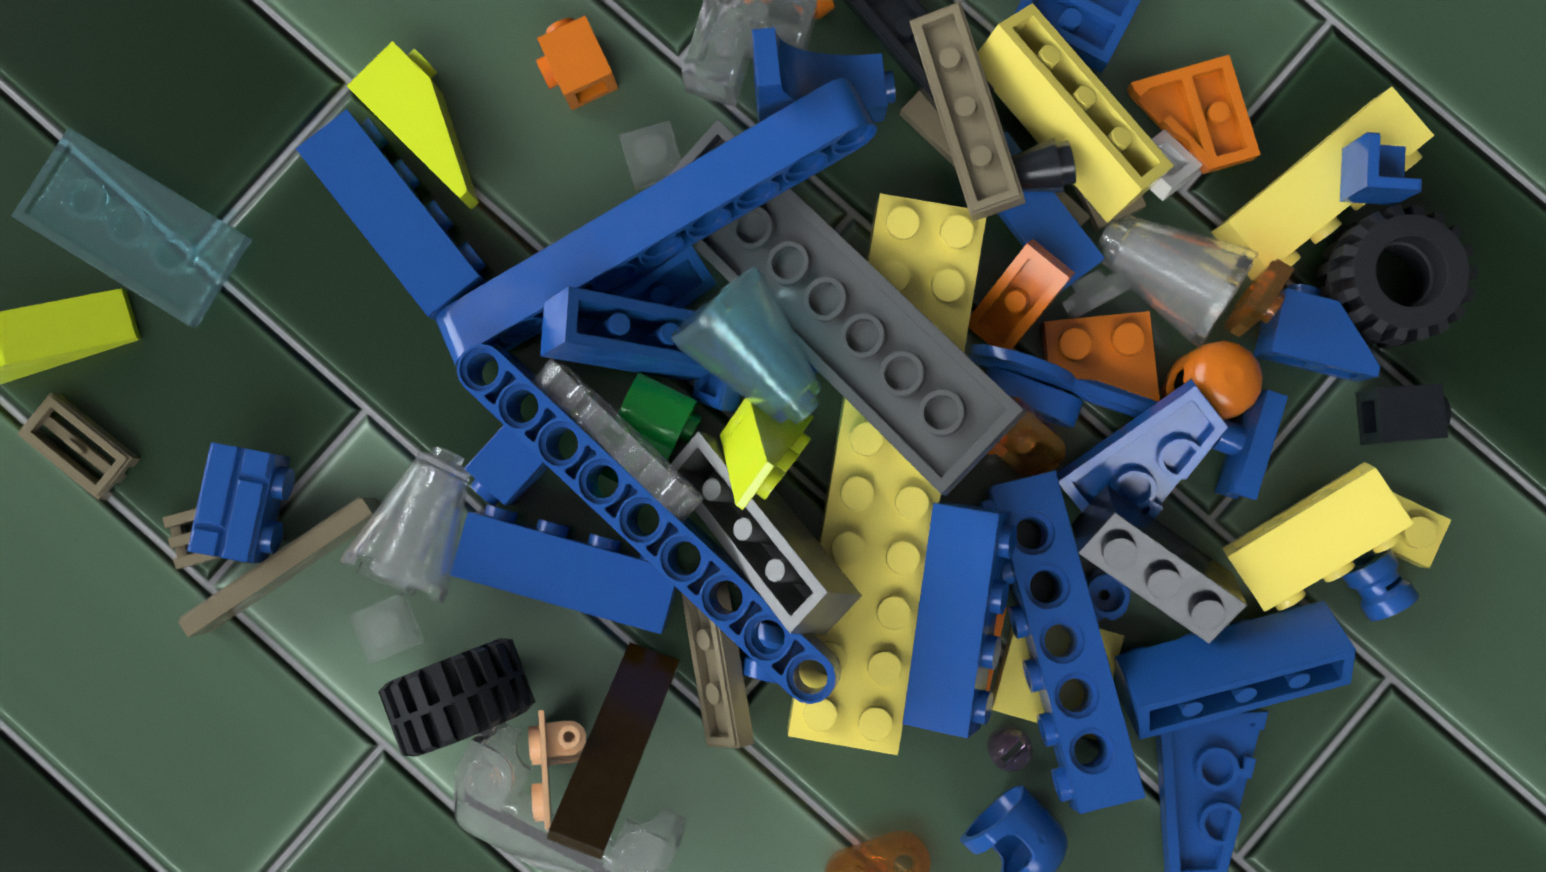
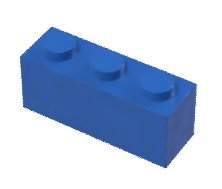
[540,286,722,382]

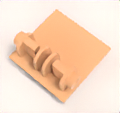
[528,710,586,833]

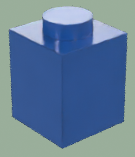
[464,425,549,506]

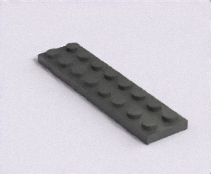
[668,119,1027,496]

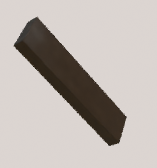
[547,642,680,860]

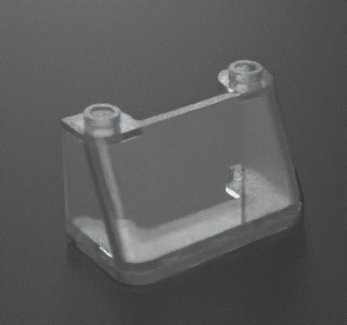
[453,722,687,872]

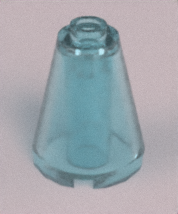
[671,265,821,424]

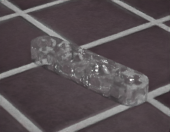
[534,358,704,521]

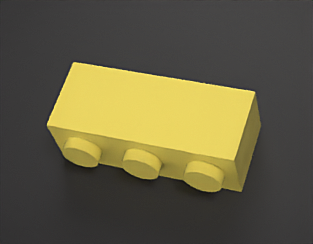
[1222,462,1414,612]

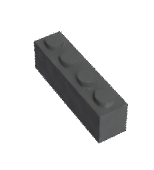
[665,431,862,635]

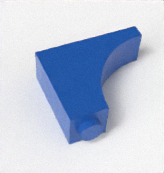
[752,27,896,122]

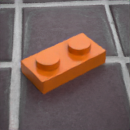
[968,239,1075,350]

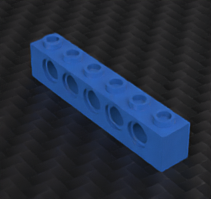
[980,470,1146,814]

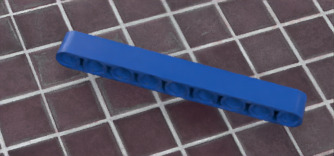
[436,78,877,367]
[457,344,841,704]

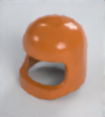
[1161,340,1263,420]

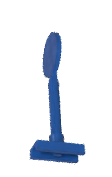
[968,344,1288,500]

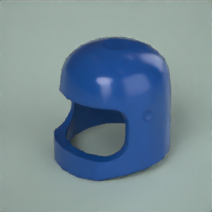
[960,785,1068,872]

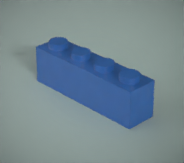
[295,109,487,321]
[903,502,1017,739]
[450,504,683,634]
[1114,600,1356,740]

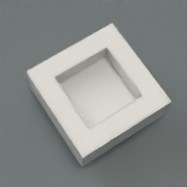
[1150,129,1203,201]

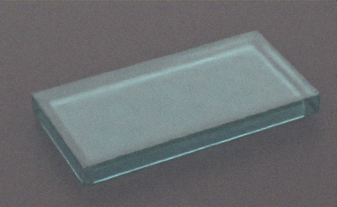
[11,127,252,328]

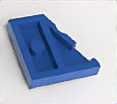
[1014,0,1141,73]

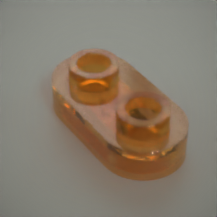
[991,396,1066,477]
[824,831,931,872]

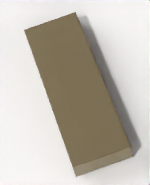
[681,581,755,748]

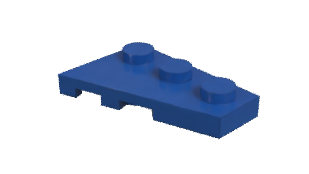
[1156,708,1269,872]

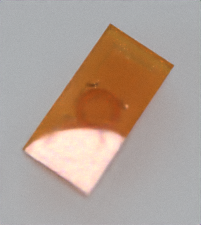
[1224,259,1295,337]

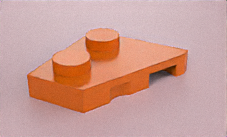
[1127,54,1261,174]
[1040,311,1160,402]

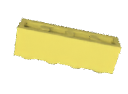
[978,3,1174,223]
[1211,87,1434,280]

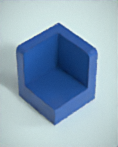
[1340,132,1422,205]

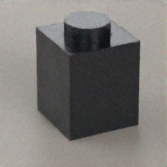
[1355,383,1451,445]

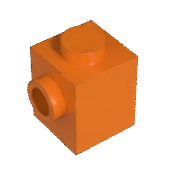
[536,16,618,111]

